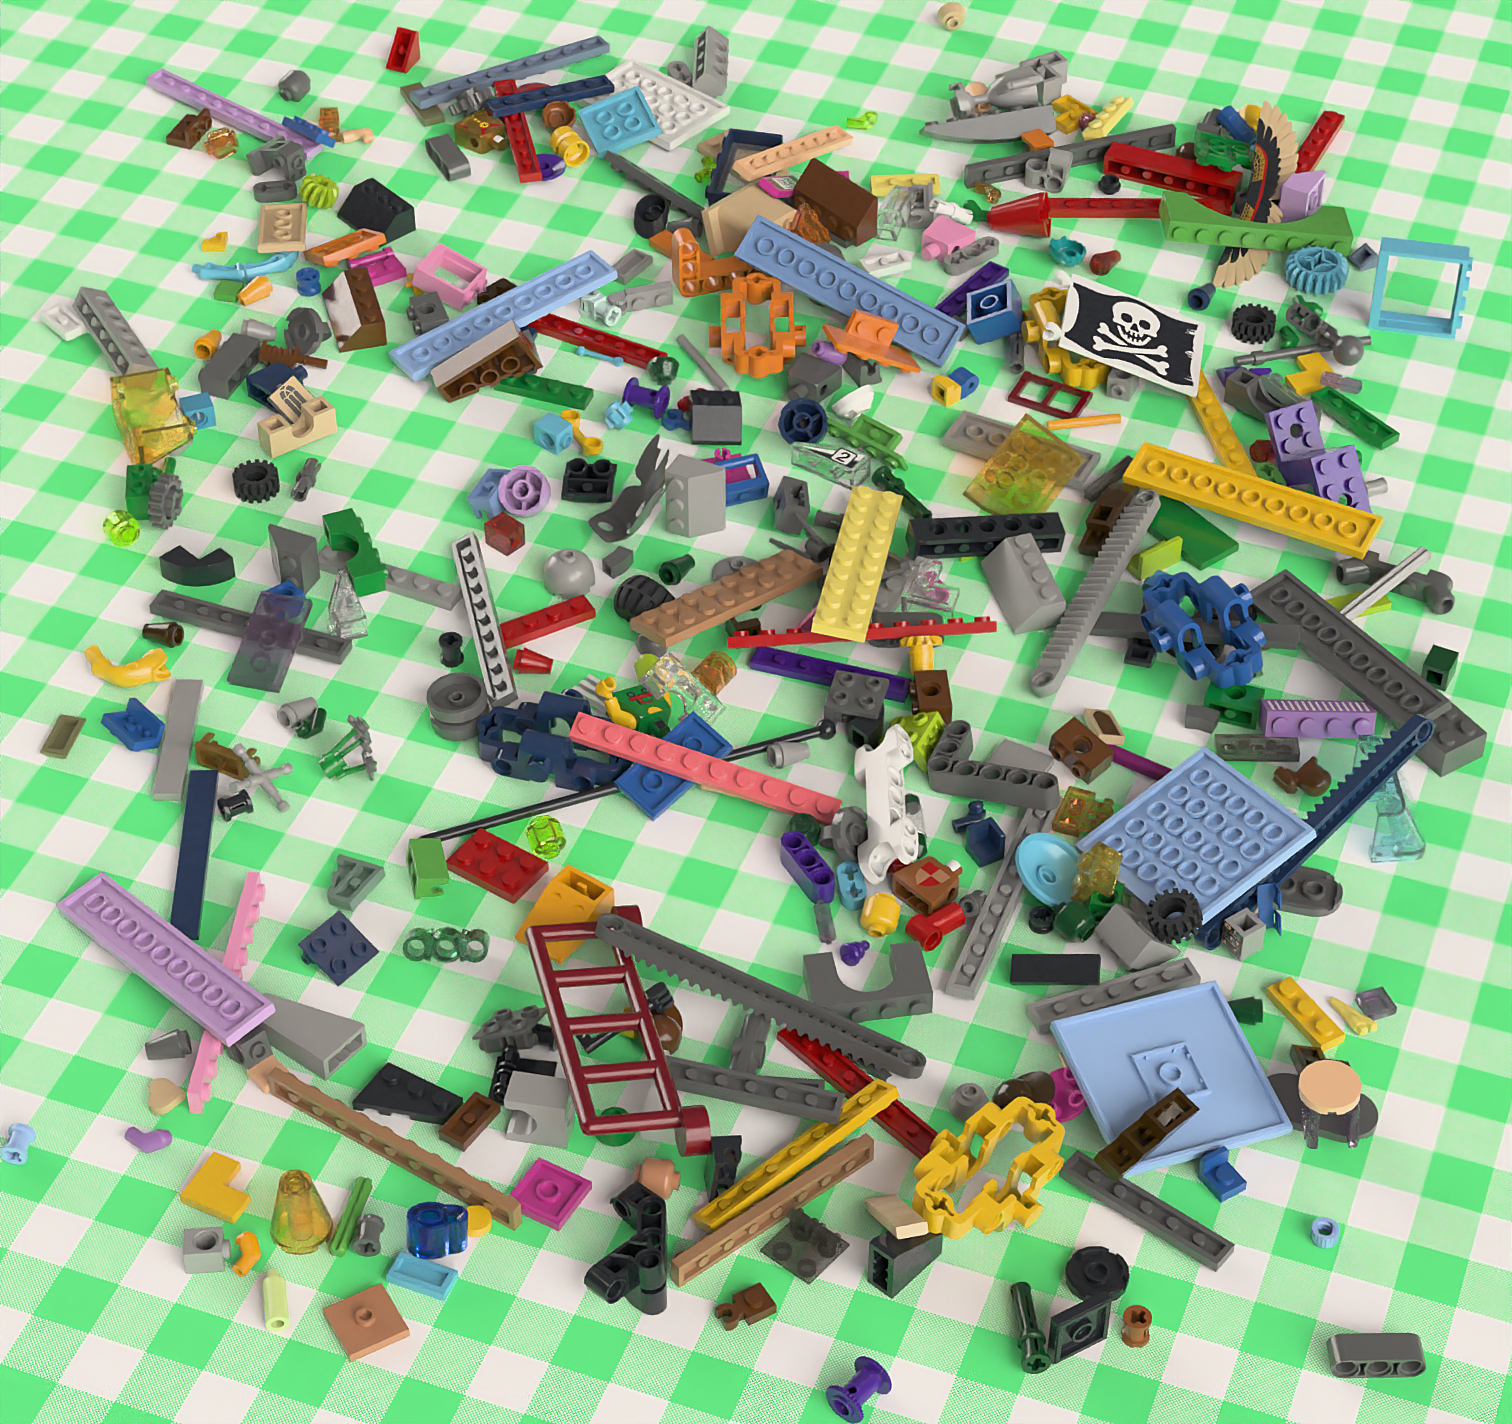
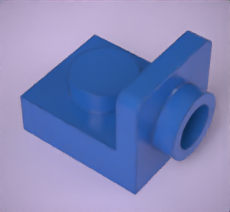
[1198,1146,1247,1203]

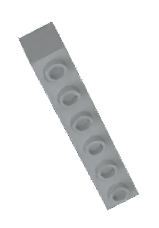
[72,286,159,388]

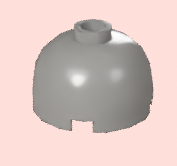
[543,549,595,599]

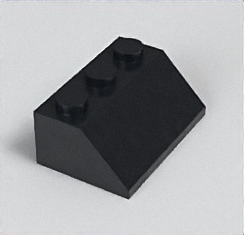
[337,177,416,248]

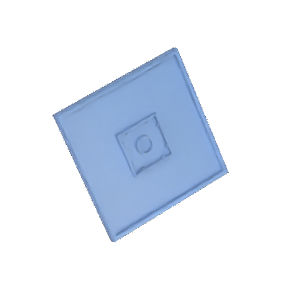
[1050,980,1293,1178]

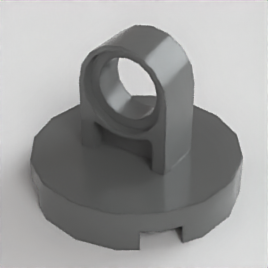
[284,307,332,356]
[818,806,868,863]

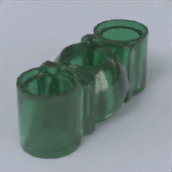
[402,926,491,964]

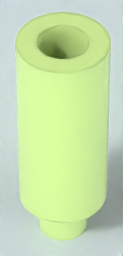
[262,1269,290,1332]

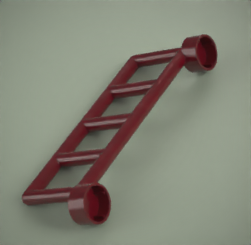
[525,904,711,1157]

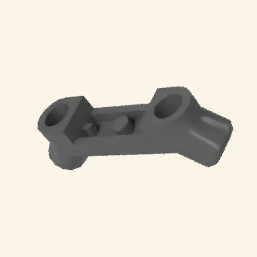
[1336,550,1455,615]

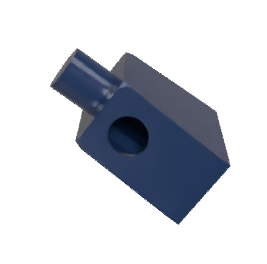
[246,362,308,415]

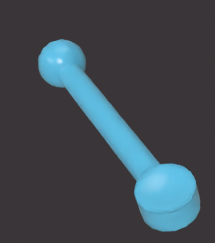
[576,346,623,367]

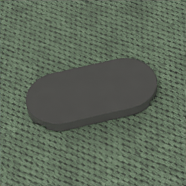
[1273,866,1343,917]
[1267,1073,1378,1143]

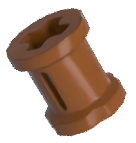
[1121,1305,1152,1348]

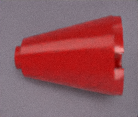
[987,192,1052,238]

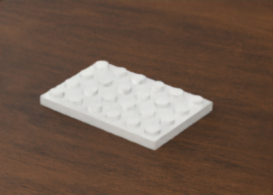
[573,58,730,151]

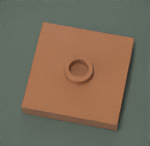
[322,1283,410,1362]

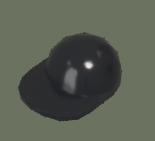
[633,193,669,239]

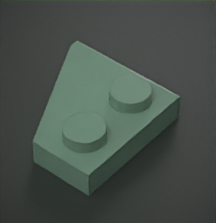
[1260,373,1302,406]

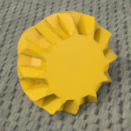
[899,635,942,675]

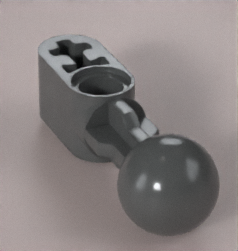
[1286,303,1364,366]

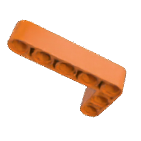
[671,228,770,298]

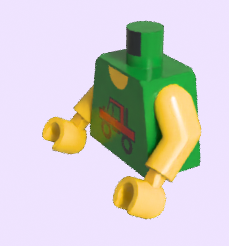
[595,662,672,739]

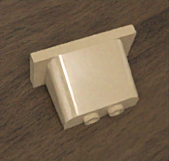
[701,178,803,256]

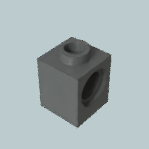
[225,1026,273,1069]

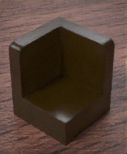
[725,617,761,650]

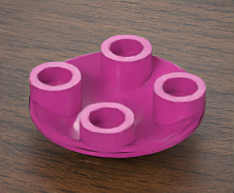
[1049,1066,1088,1123]

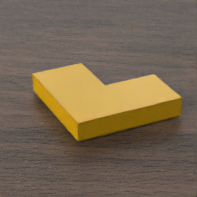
[1051,94,1098,135]
[1285,352,1340,395]
[179,1152,251,1224]

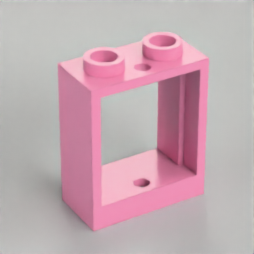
[412,242,488,311]

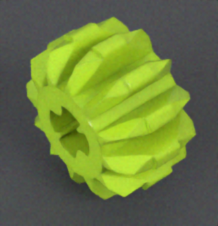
[299,173,340,210]

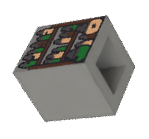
[1221,908,1266,961]

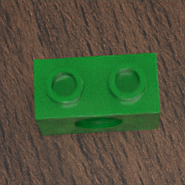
[125,464,155,521]
[1203,681,1265,730]

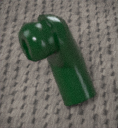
[294,708,327,739]

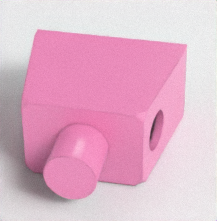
[921,215,976,263]

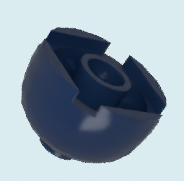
[778,398,828,449]

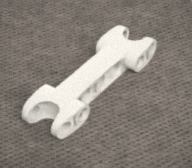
[854,724,919,885]

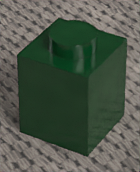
[1421,644,1459,692]

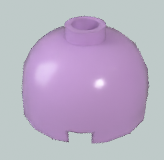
[498,465,551,518]

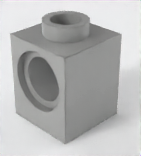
[1106,367,1139,402]
[182,1226,231,1274]

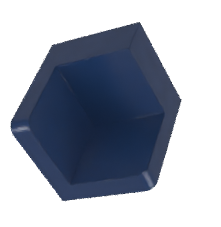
[965,817,1006,868]

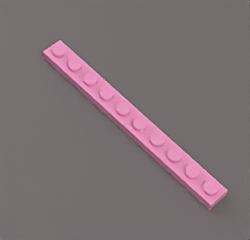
[187,871,266,1114]

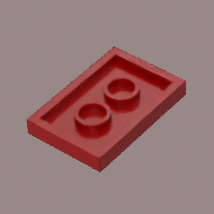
[446,828,549,904]

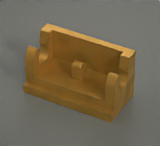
[194,732,261,781]

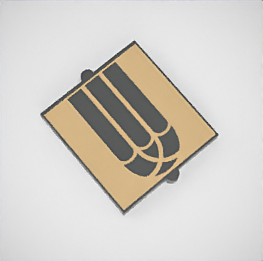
[267,375,315,425]

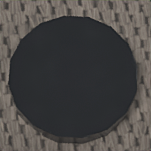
[1065,1246,1130,1302]

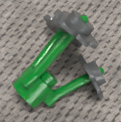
[318,715,377,781]

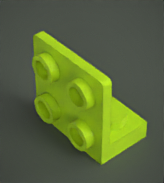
[875,711,947,773]

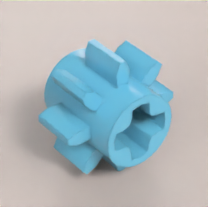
[603,400,634,431]

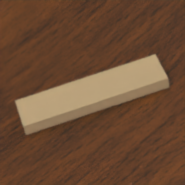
[864,1194,929,1239]

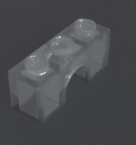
[638,650,726,726]

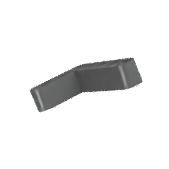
[927,720,1060,811]

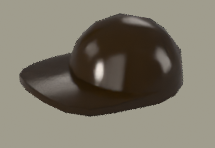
[992,1071,1055,1110]

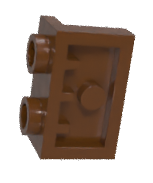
[166,108,212,150]

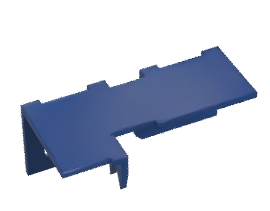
[1257,883,1282,936]

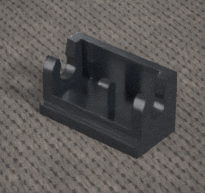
[704,1135,742,1203]

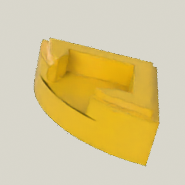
[201,231,228,252]

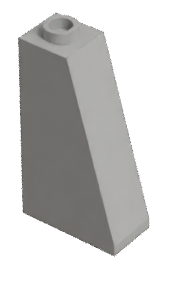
[257,993,367,1081]

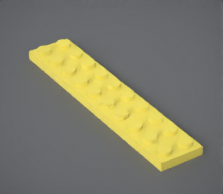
[811,486,903,643]

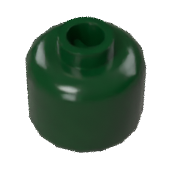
[1053,900,1097,943]

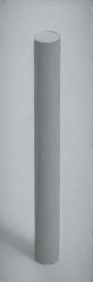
[676,334,730,391]

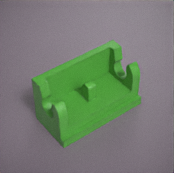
[406,838,450,899]

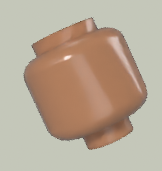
[634,1157,681,1200]

